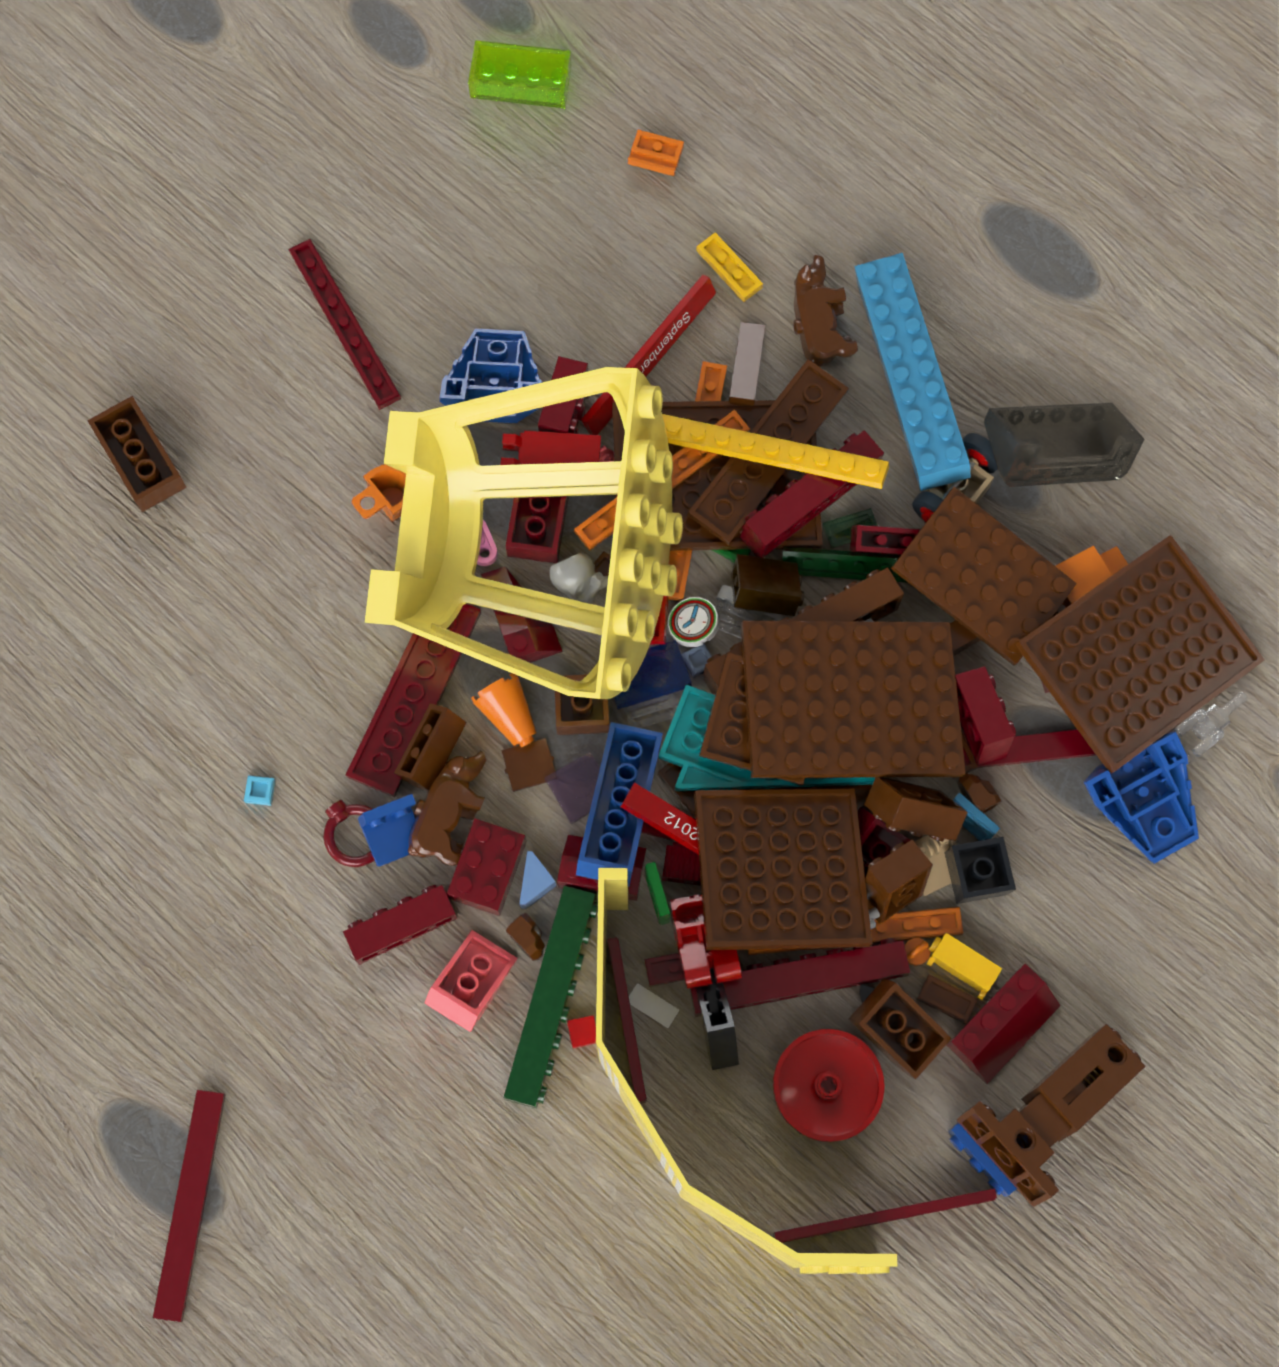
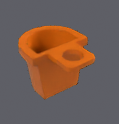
[352,464,406,522]

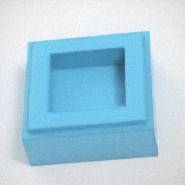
[244,775,276,806]

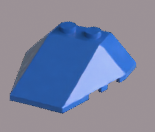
[439,328,542,423]
[1084,732,1199,864]

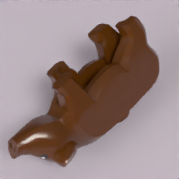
[793,255,858,367]
[408,750,486,866]

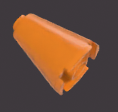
[471,673,537,748]

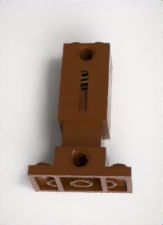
[956,1024,1146,1207]

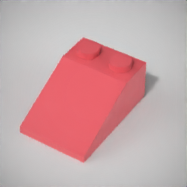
[425,930,518,1032]

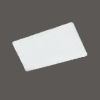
[629,984,679,1028]

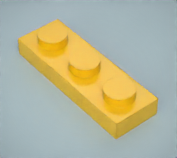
[696,232,763,302]

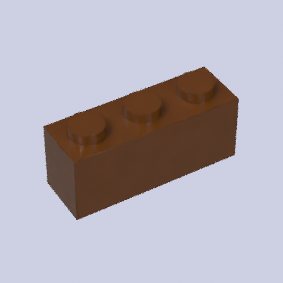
[394,703,467,791]

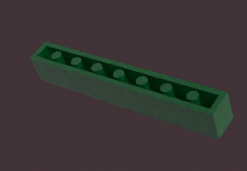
[503,886,598,1109]

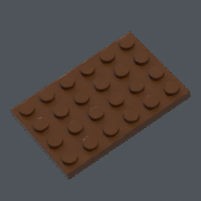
[891,487,1077,666]

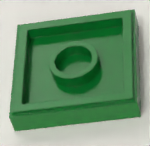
[645,862,670,925]

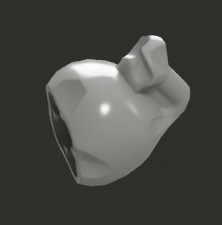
[549,552,608,604]

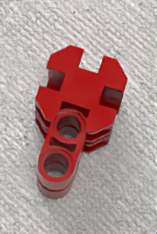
[669,894,742,989]

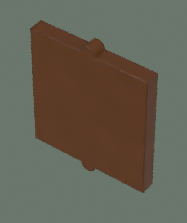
[501,738,557,792]

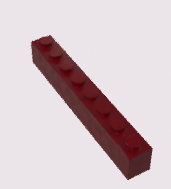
[689,938,910,1017]

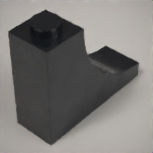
[695,967,739,1070]

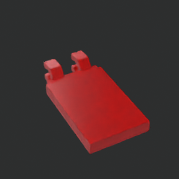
[500,430,601,465]

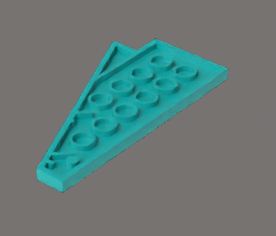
[658,685,875,791]

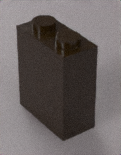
[731,554,804,616]

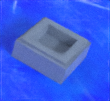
[681,643,712,678]

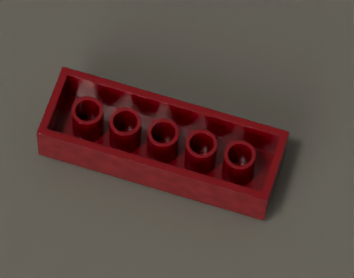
[740,430,884,558]

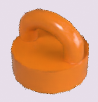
[904,938,931,966]

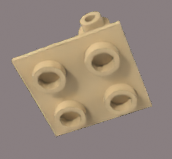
[915,835,958,896]

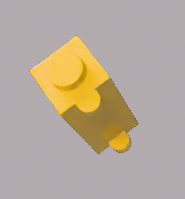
[926,933,1002,1000]

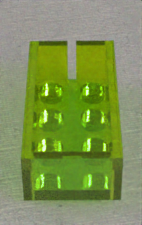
[468,40,572,109]

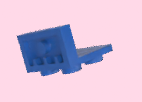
[357,794,416,867]

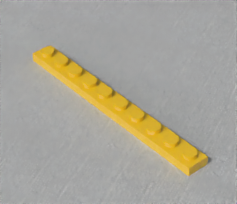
[662,414,889,489]

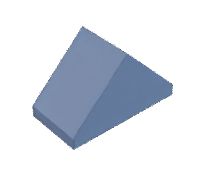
[520,851,556,909]

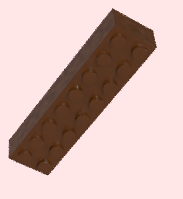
[703,568,904,695]

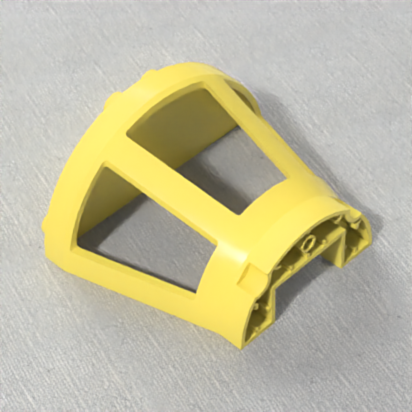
[365,367,683,699]

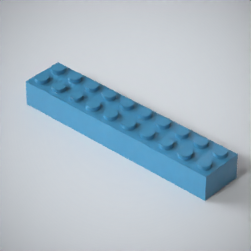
[854,253,971,491]

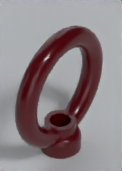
[323,800,375,867]

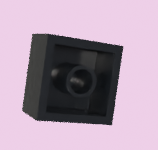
[944,837,1016,904]

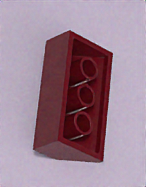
[946,964,1061,1084]

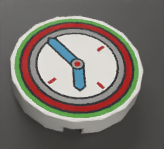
[668,597,720,647]

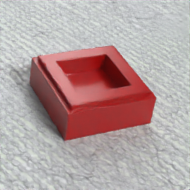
[567,1015,596,1049]

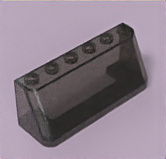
[984,403,1145,487]

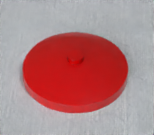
[773,1029,885,1142]

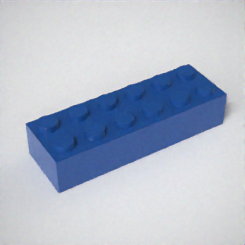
[576,722,663,887]

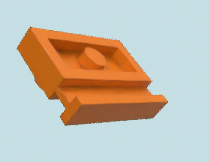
[628,129,684,176]

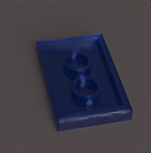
[613,640,692,710]

